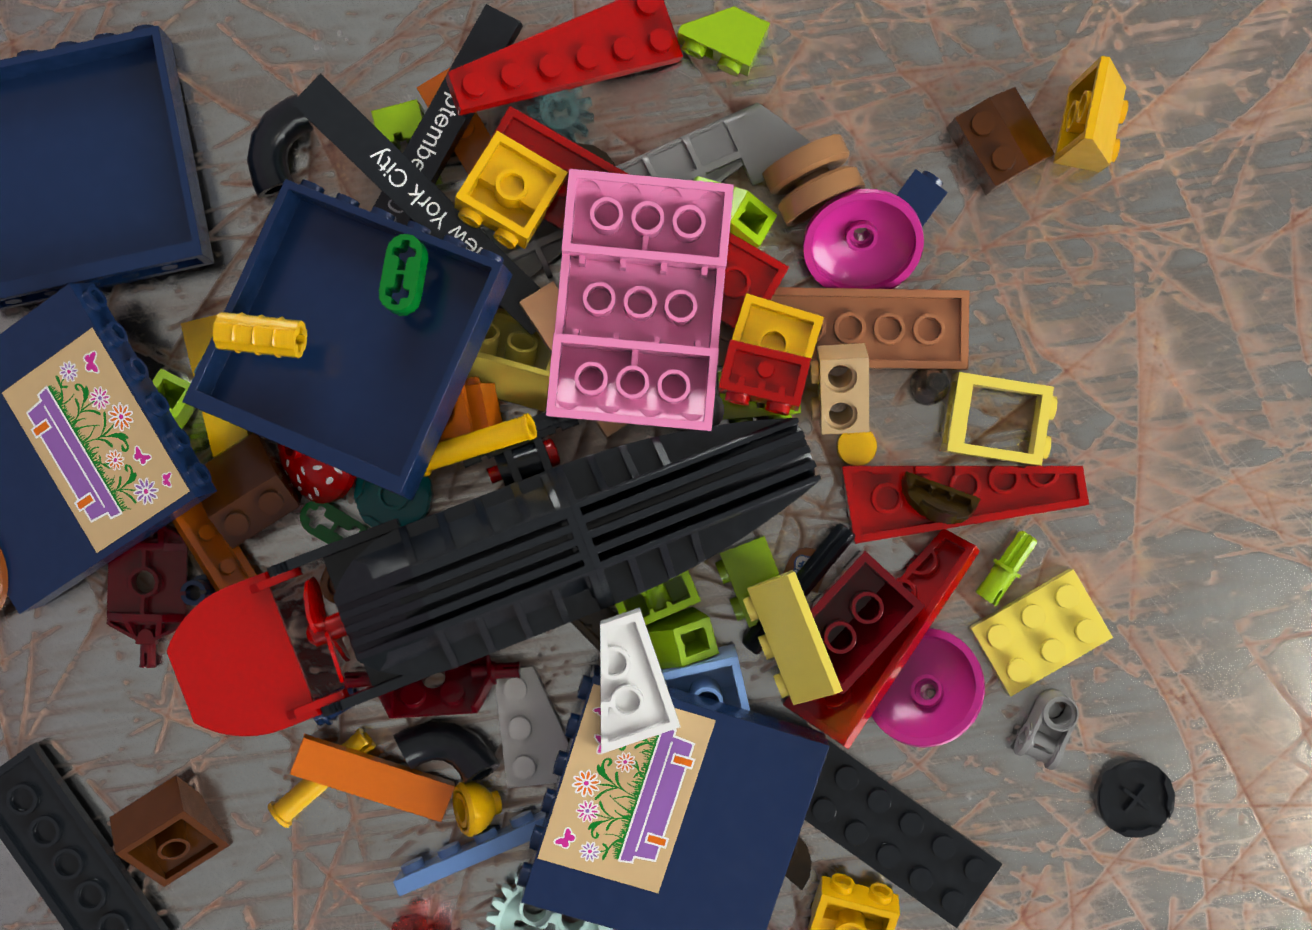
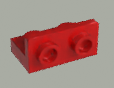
[718,339,811,415]

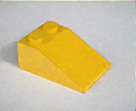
[1053,56,1128,172]

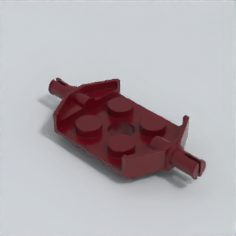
[107,524,188,668]
[344,655,521,718]

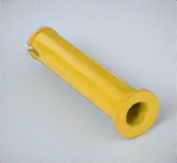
[423,413,537,477]
[268,728,376,828]

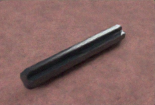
[742,523,855,655]

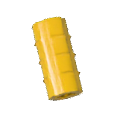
[213,312,307,358]

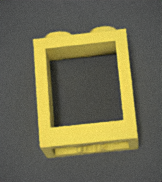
[940,372,1058,466]

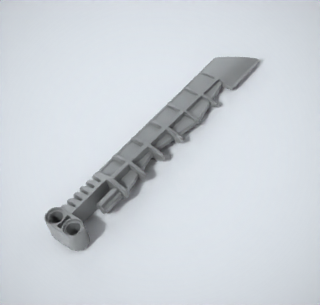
[480,103,810,279]

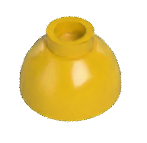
[452,782,502,837]

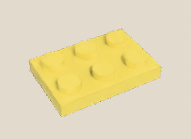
[968,568,1113,697]

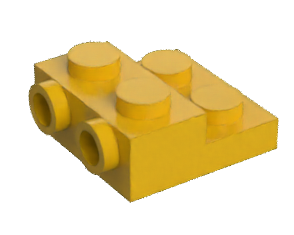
[454,131,568,249]
[722,293,824,370]
[807,873,900,930]

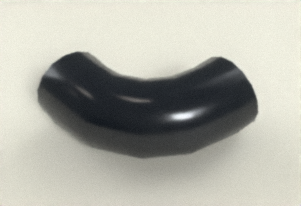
[247,93,314,198]
[393,721,500,784]

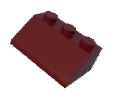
[809,550,925,695]

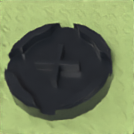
[1093,757,1175,838]

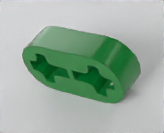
[379,234,428,316]
[300,501,370,544]

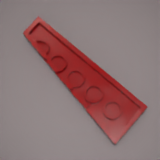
[445,0,683,116]
[840,466,1089,544]
[783,529,980,750]

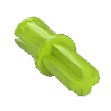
[975,531,1037,606]

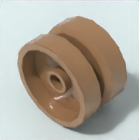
[762,134,865,226]

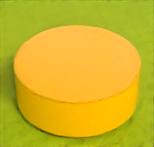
[836,432,877,466]

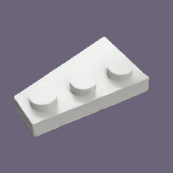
[600,607,680,754]
[495,665,569,788]

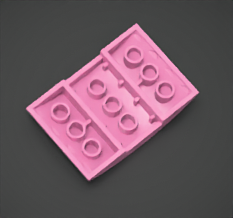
[546,169,734,431]

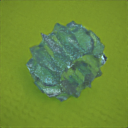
[527,86,594,143]

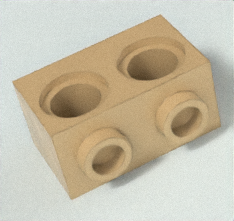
[810,343,870,435]

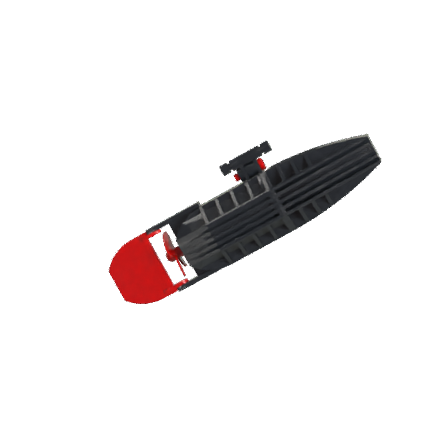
[166,411,821,736]

